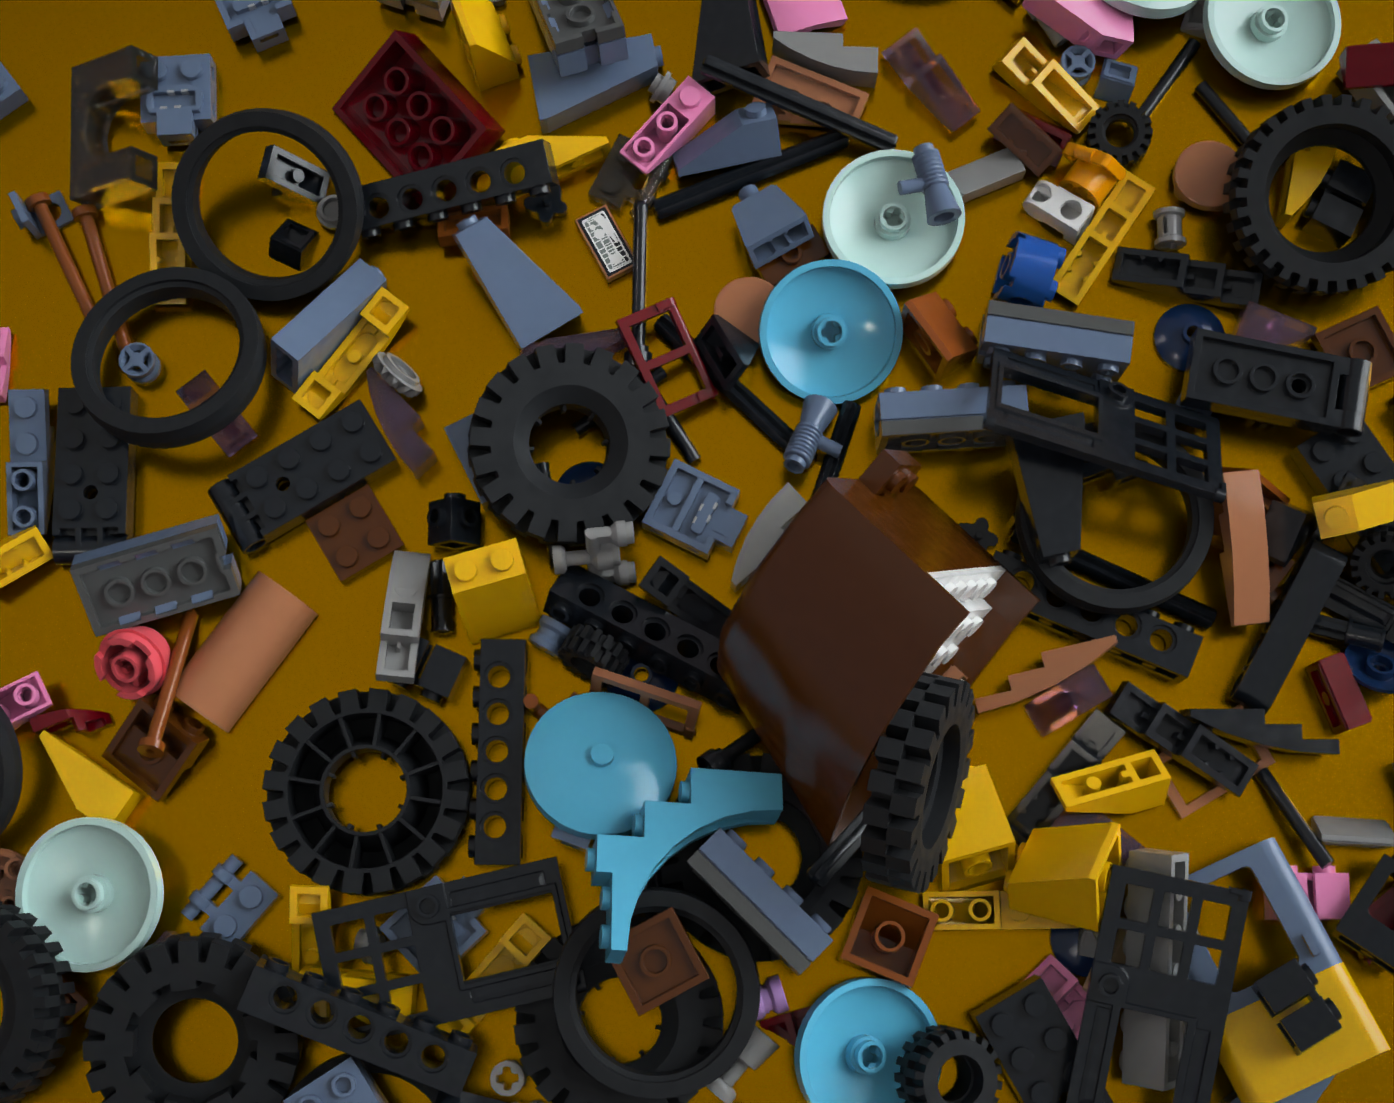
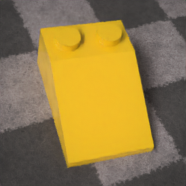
[449,0,522,92]

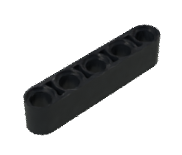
[1229,538,1348,714]

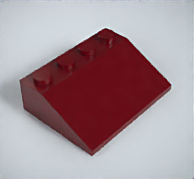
[332,30,506,206]

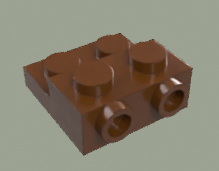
[102,693,210,802]

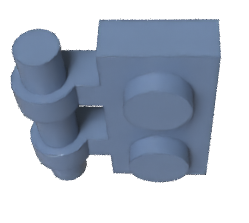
[181,853,281,942]

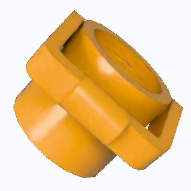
[1060,142,1126,210]

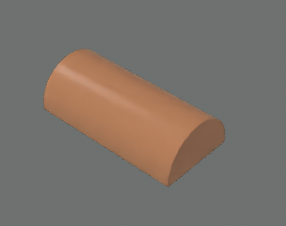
[175,571,318,733]

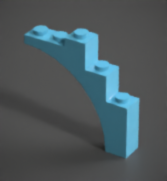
[585,767,783,964]

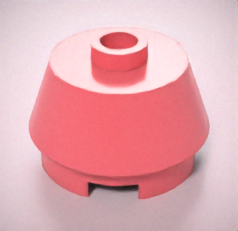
[94,626,171,700]

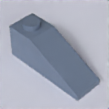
[672,102,782,177]

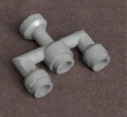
[552,520,637,586]

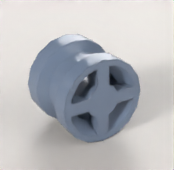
[1059,45,1096,87]
[118,342,161,385]
[528,614,571,658]

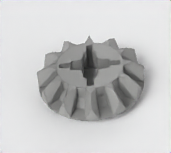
[372,351,422,398]

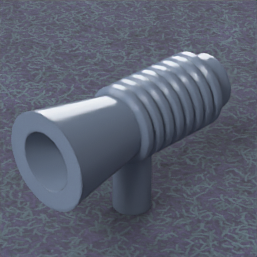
[897,142,962,226]
[783,394,843,474]

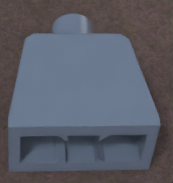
[731,184,815,270]

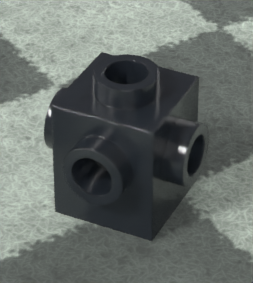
[427,493,481,551]

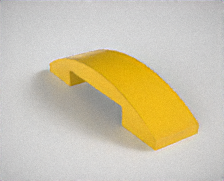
[292,286,410,421]
[289,884,333,1037]
[436,912,553,1034]

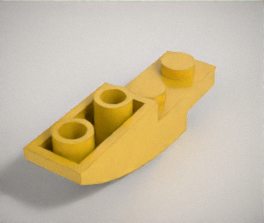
[923,890,1079,931]

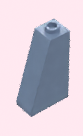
[527,33,664,134]
[452,214,584,349]
[271,258,387,394]

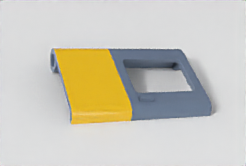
[1187,837,1391,1103]

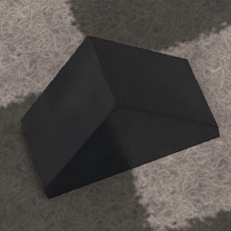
[694,314,759,391]
[1265,500,1318,568]

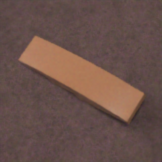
[1219,469,1270,627]
[975,635,1118,714]

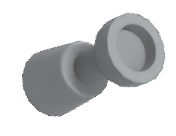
[706,1025,780,1103]

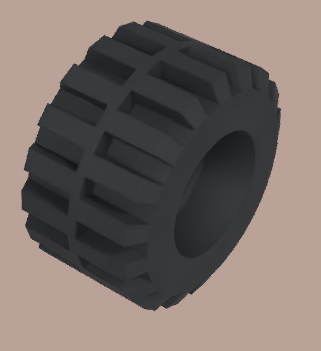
[894,1025,1003,1103]

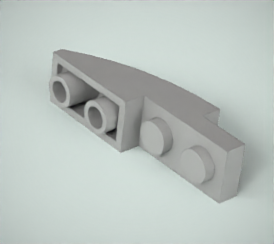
[376,550,431,684]

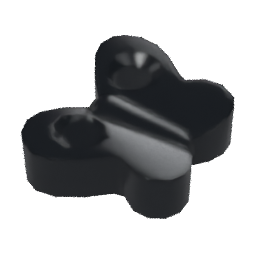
[524,185,567,226]
[958,518,998,550]

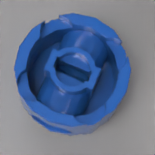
[992,231,1066,308]

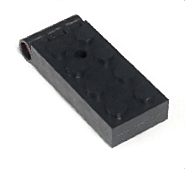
[1179,328,1373,437]
[52,386,138,565]
[207,399,400,554]
[1289,421,1394,600]
[969,974,1113,1103]

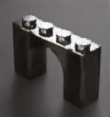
[70,45,158,210]

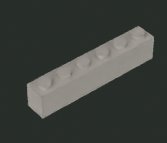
[1119,848,1189,1091]

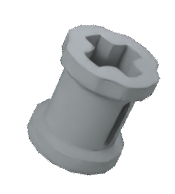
[1153,206,1187,251]
[490,1059,528,1097]

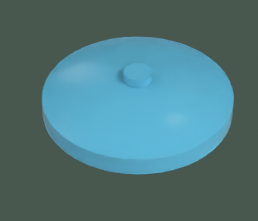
[758,259,903,404]
[524,692,677,840]
[794,977,942,1103]

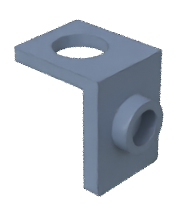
[8,190,74,240]

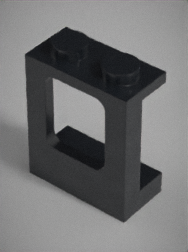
[1330,854,1394,976]

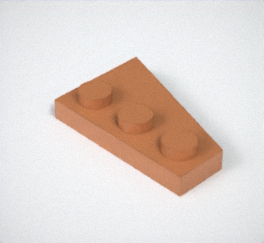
[752,55,869,127]

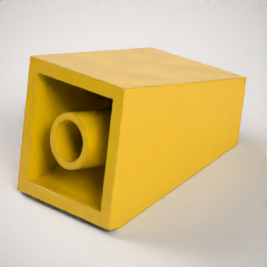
[443,538,541,645]
[936,764,1016,892]
[1003,822,1122,932]

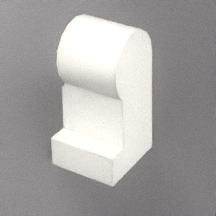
[1022,180,1095,246]

